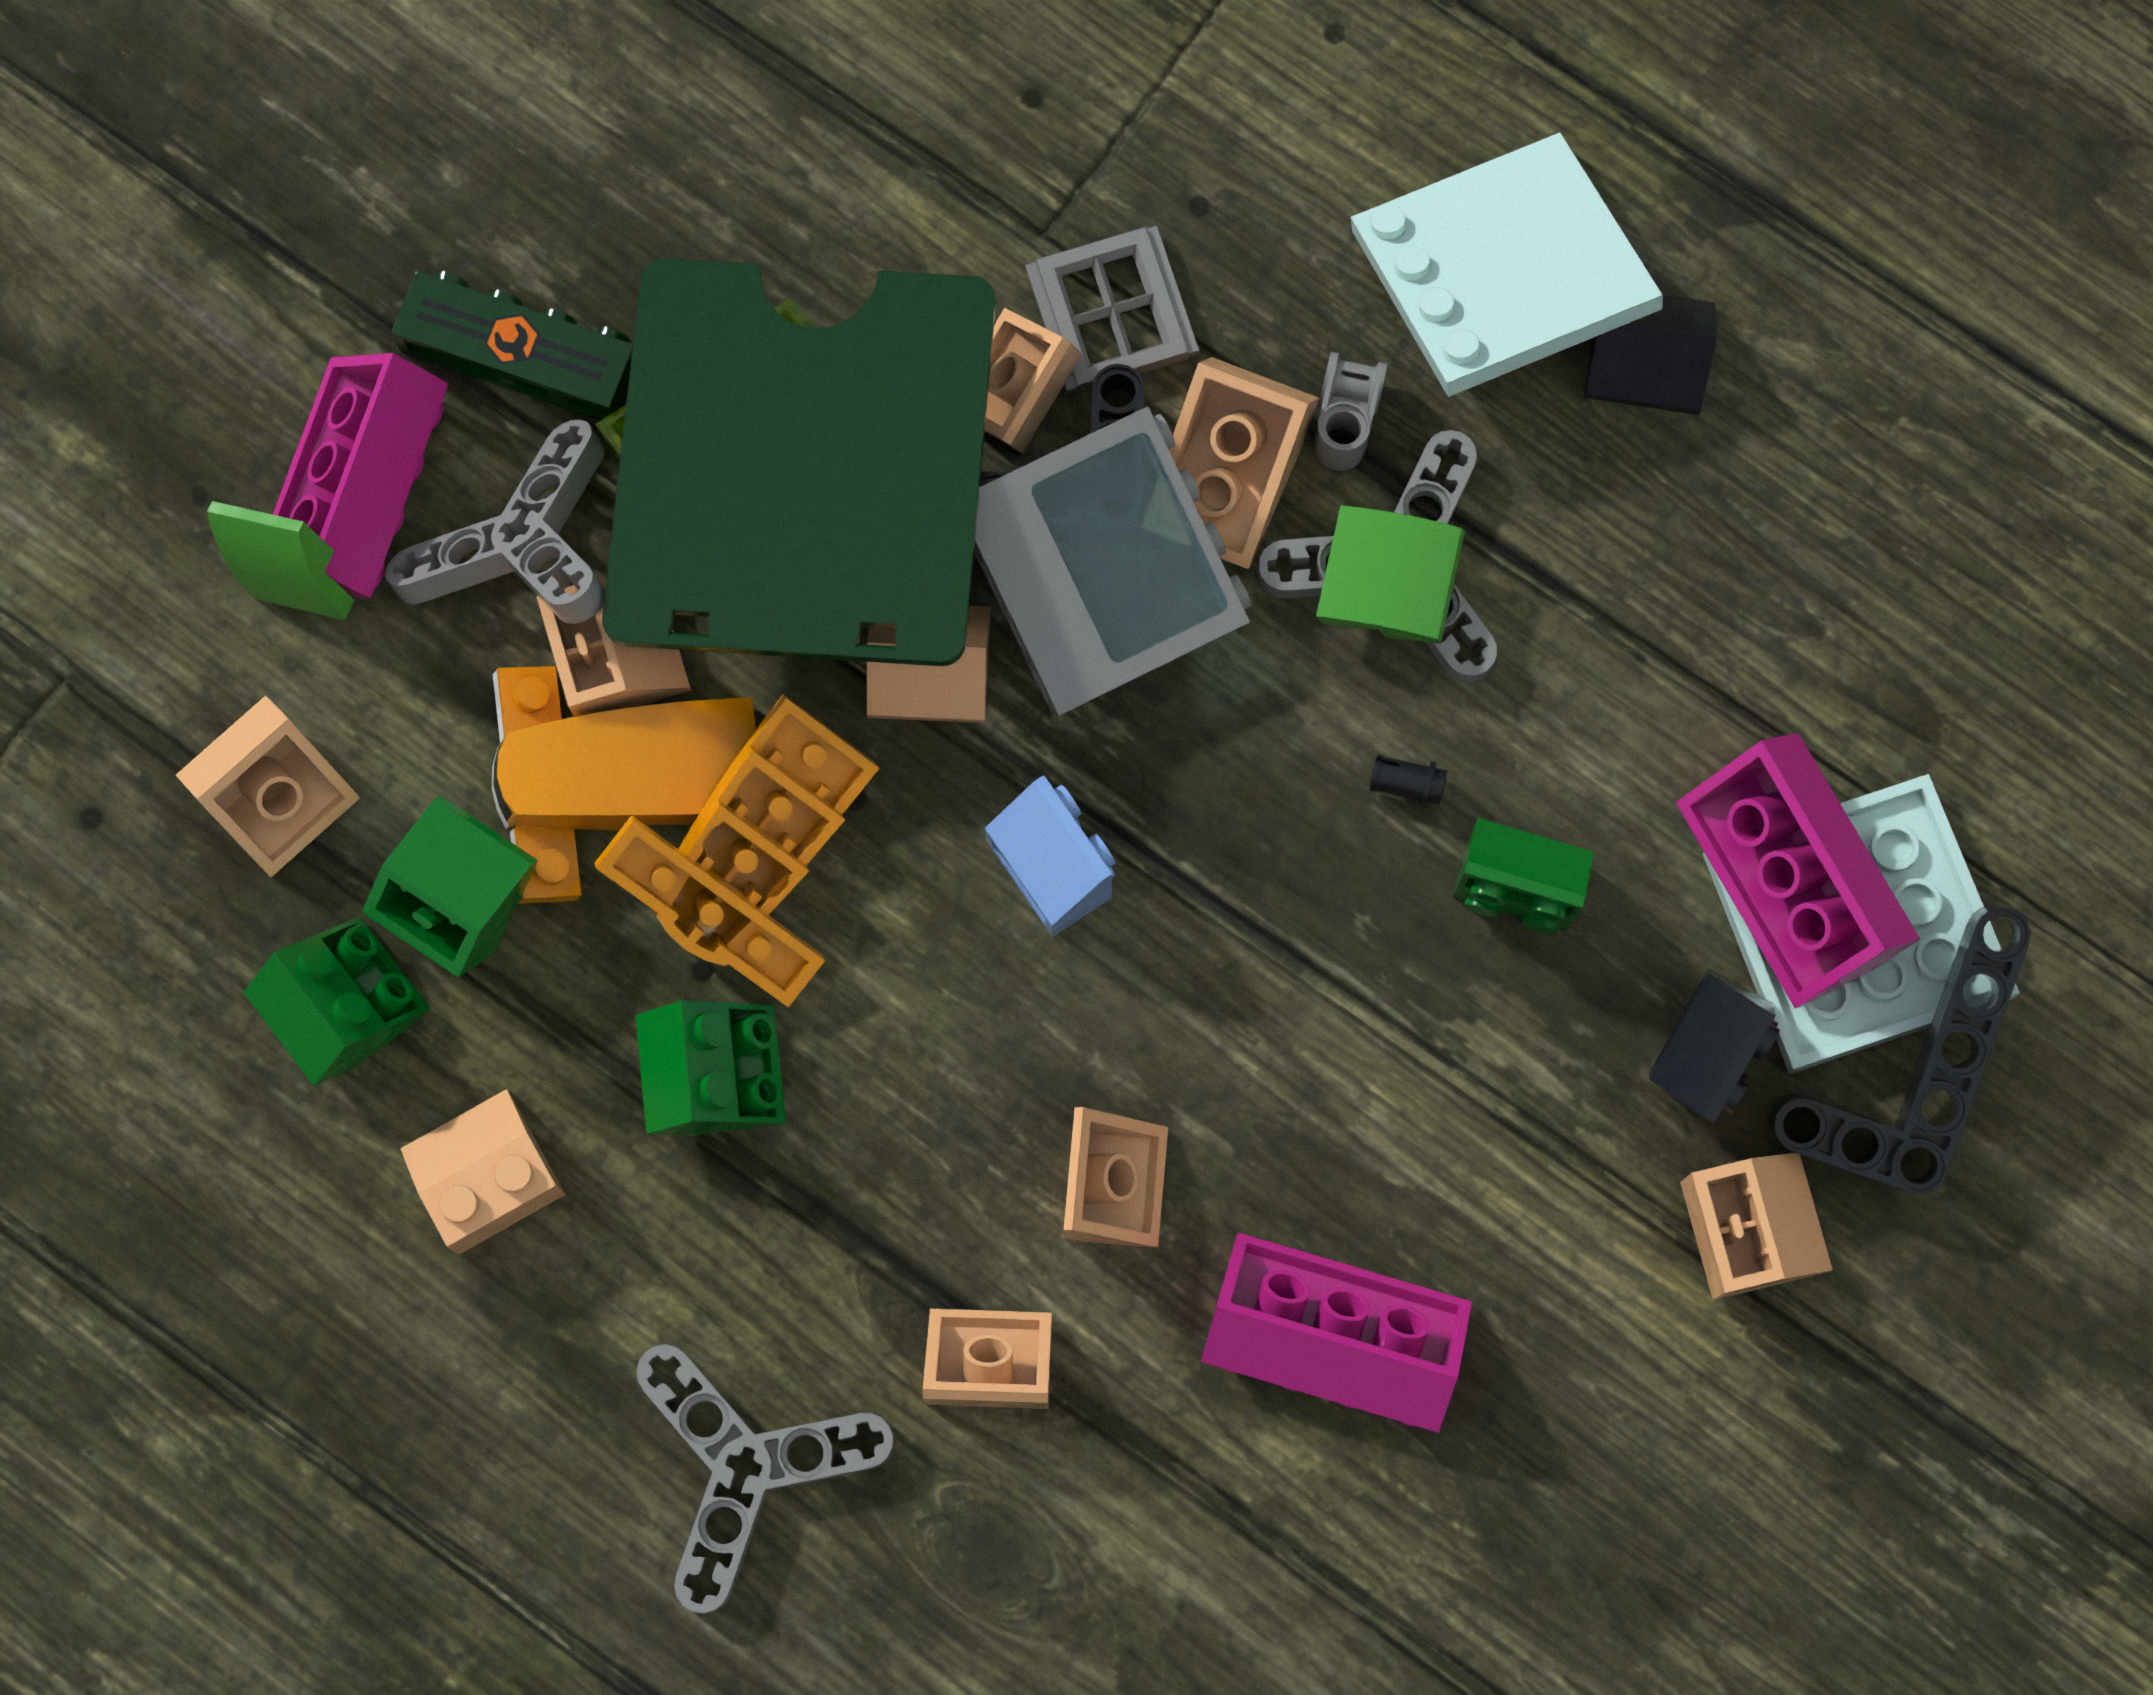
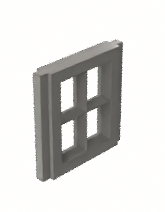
[1025,226,1199,394]

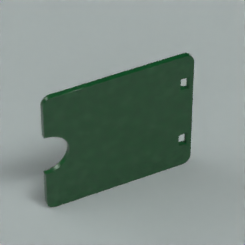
[602,258,996,666]

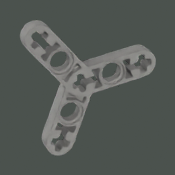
[385,419,605,624]
[1257,430,1497,683]
[636,1344,894,1614]

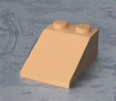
[1140,357,1319,569]

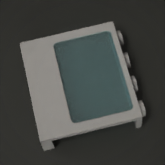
[974,406,1251,716]

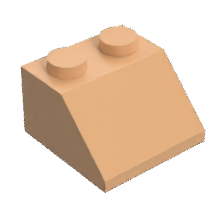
[176,695,360,877]
[400,1089,566,1255]

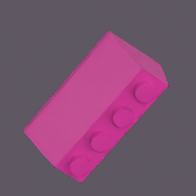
[272,353,449,599]
[1675,733,1920,1009]
[1200,1232,1472,1433]

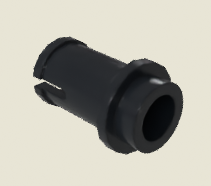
[1370,754,1448,808]

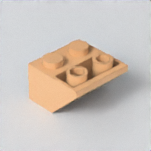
[536,579,691,717]
[1680,1153,1833,1300]

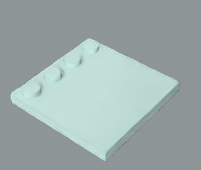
[1351,132,1663,397]
[1703,774,2020,1074]

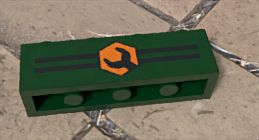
[391,270,633,426]

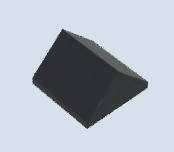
[1584,295,1717,415]

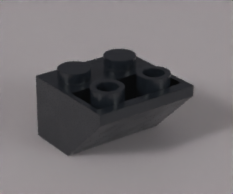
[1649,968,1780,1123]

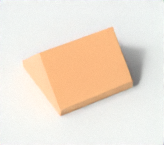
[985,308,1082,454]
[867,606,991,723]
[1063,1107,1168,1248]
[923,1309,1052,1409]

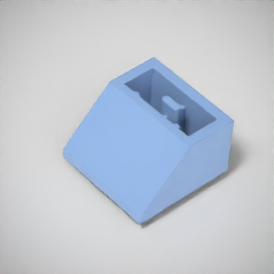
[985,775,1115,937]

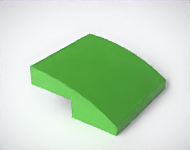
[207,501,355,621]
[1316,505,1465,643]

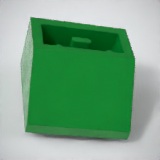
[361,795,538,978]
[1453,818,1594,934]
[243,916,431,1086]
[635,1000,786,1135]

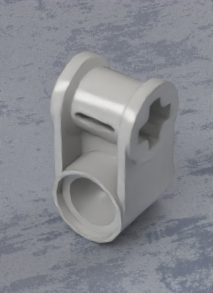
[1314,351,1388,471]

